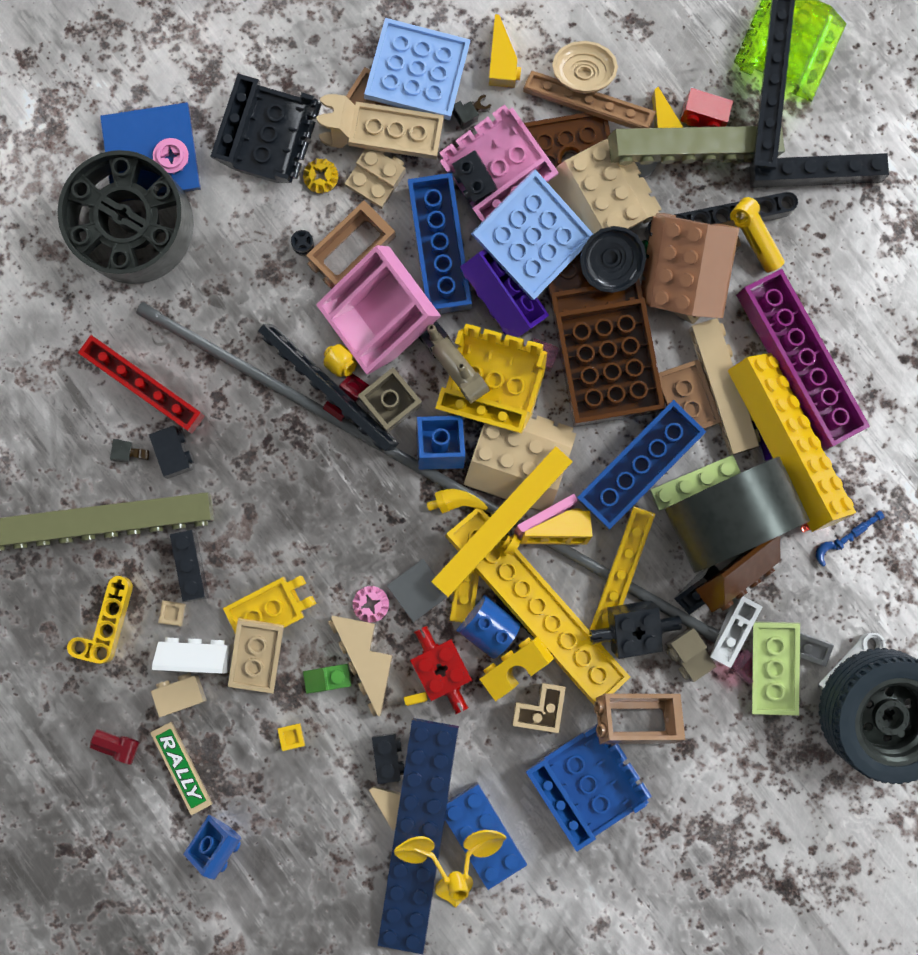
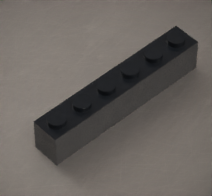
[749,153,889,188]

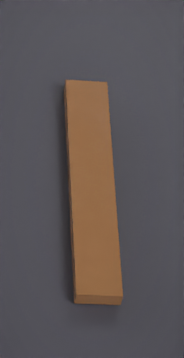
[523,70,656,128]

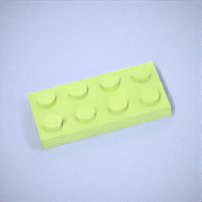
[752,622,800,716]

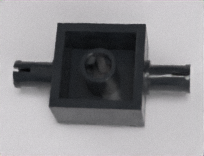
[589,600,682,659]

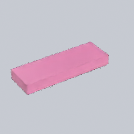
[514,494,578,539]

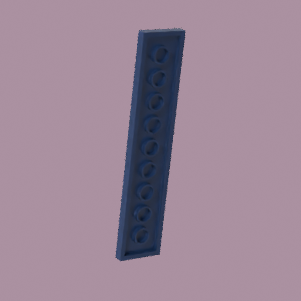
[378,718,459,955]

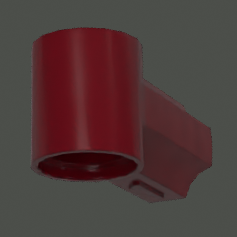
[90,729,140,765]

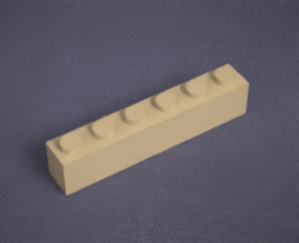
[689,318,760,456]

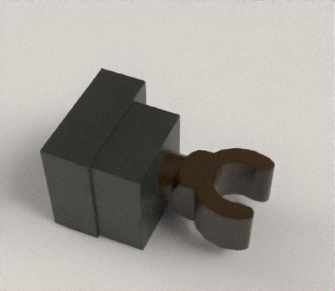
[452,95,492,130]
[110,438,150,462]

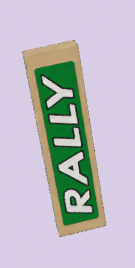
[150,722,213,815]

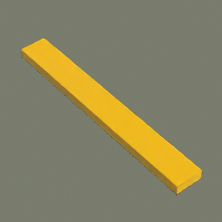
[431,446,573,597]

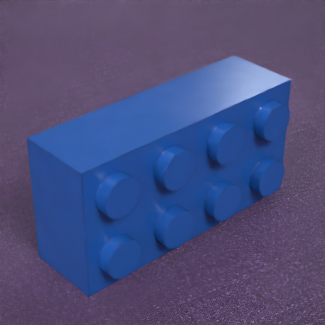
[445,782,527,890]

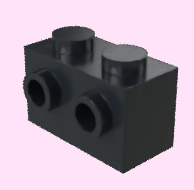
[452,150,498,205]
[372,733,405,784]

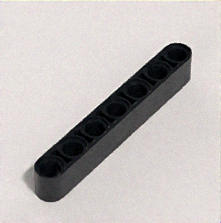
[645,192,798,241]

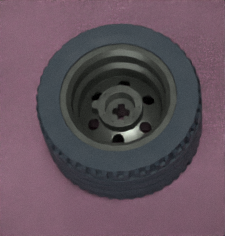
[818,648,918,785]

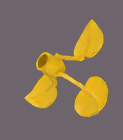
[394,830,507,908]

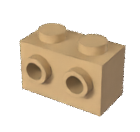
[151,672,207,717]

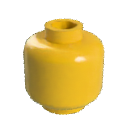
[323,344,357,377]

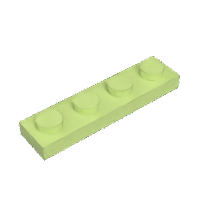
[649,455,741,511]

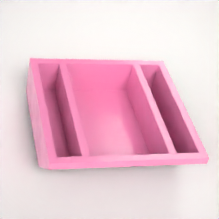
[316,245,441,374]

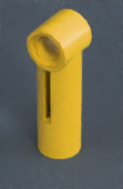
[730,197,785,273]

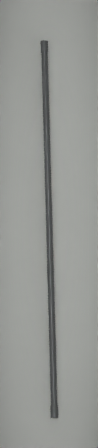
[136,302,720,643]

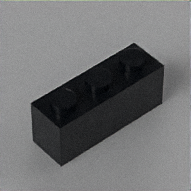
[170,530,209,602]

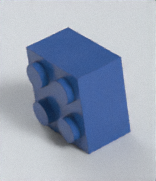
[416,416,465,470]

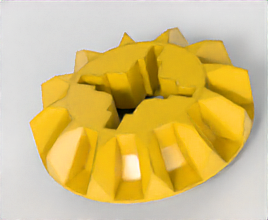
[303,158,338,193]

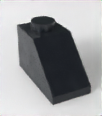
[674,565,720,615]

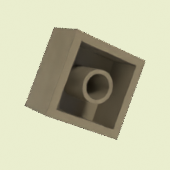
[358,367,422,433]

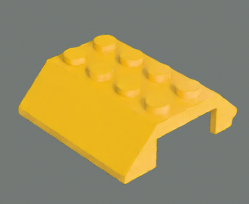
[435,323,547,434]

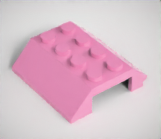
[439,104,559,222]

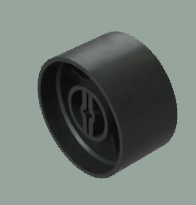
[57,150,194,284]
[664,456,810,573]

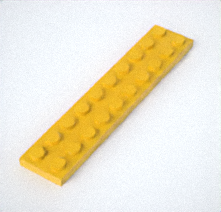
[445,508,630,705]

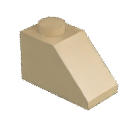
[369,786,401,831]

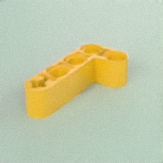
[67,576,133,664]

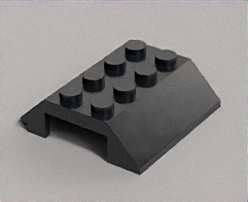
[210,73,322,183]

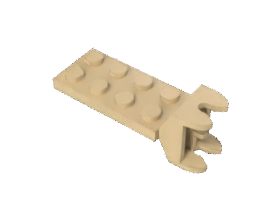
[316,94,444,160]

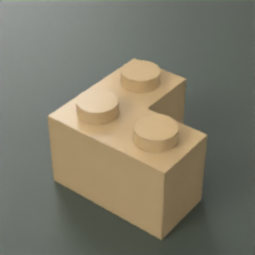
[512,683,566,733]

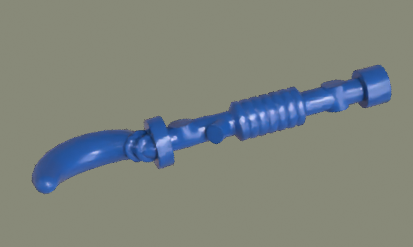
[816,510,885,567]

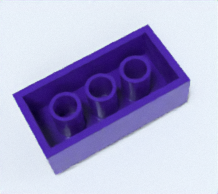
[460,249,549,337]

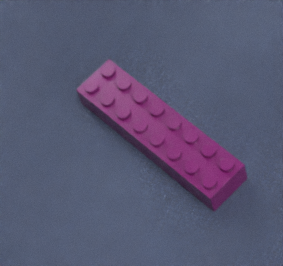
[736,269,870,451]

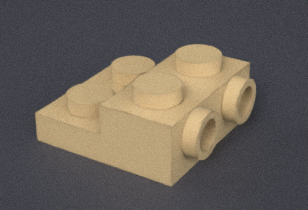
[345,149,406,209]

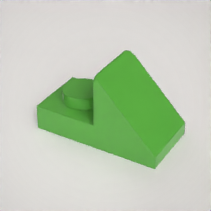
[303,664,352,694]

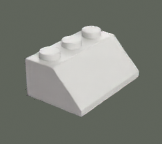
[152,637,230,673]

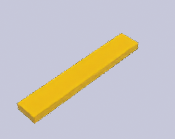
[589,506,656,642]

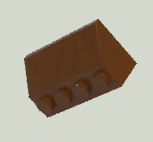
[696,536,781,613]

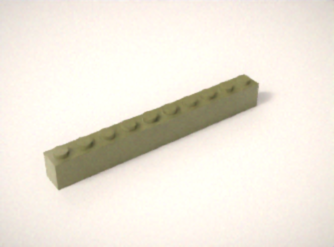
[0,492,214,552]

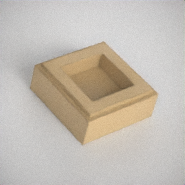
[159,600,186,626]

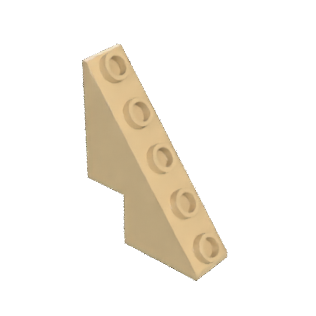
[328,616,393,717]

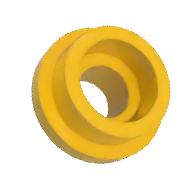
[501,533,521,556]

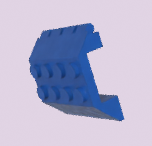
[526,724,652,852]

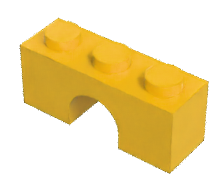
[479,636,554,702]

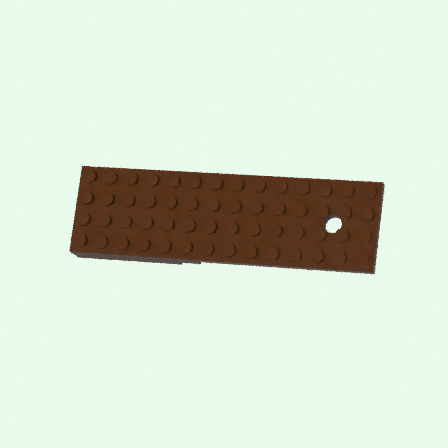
[524,113,665,427]

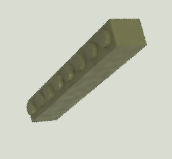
[608,126,785,165]

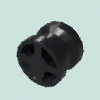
[291,230,314,256]

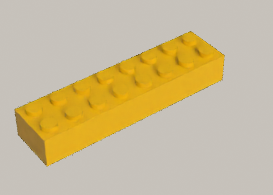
[727,353,856,532]

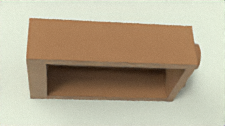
[306,200,396,289]
[594,694,685,744]

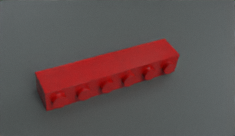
[78,335,205,434]

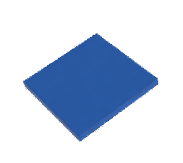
[100,102,201,202]

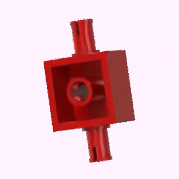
[410,626,472,715]

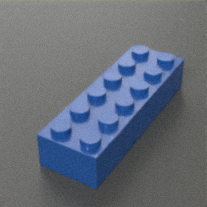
[408,173,472,314]
[577,400,706,530]

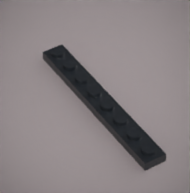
[753,0,795,170]
[258,324,399,451]

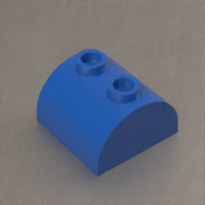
[456,595,521,659]
[183,815,242,880]

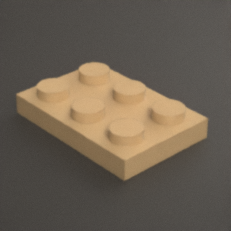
[228,618,284,694]

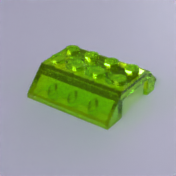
[734,0,847,102]

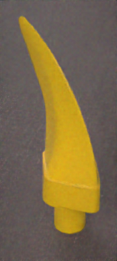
[427,489,488,514]

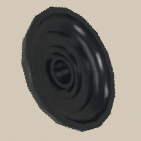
[580,226,646,293]

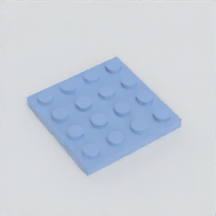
[364,18,470,120]
[471,169,593,300]

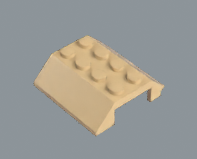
[547,139,662,234]
[464,414,576,512]

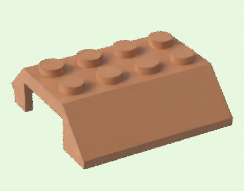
[641,213,739,318]

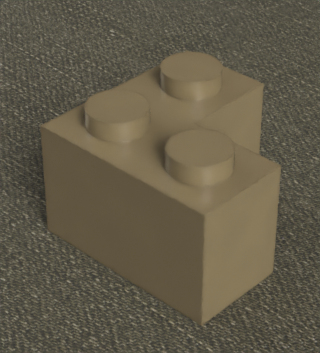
[665,628,717,682]

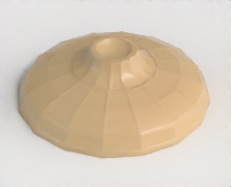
[552,41,618,94]

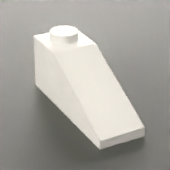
[710,596,762,668]

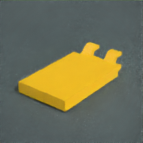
[223,576,317,634]

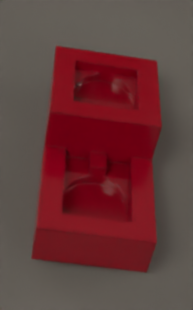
[323,373,369,421]

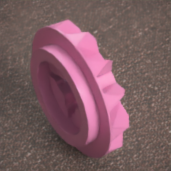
[153,138,189,174]
[353,586,389,623]

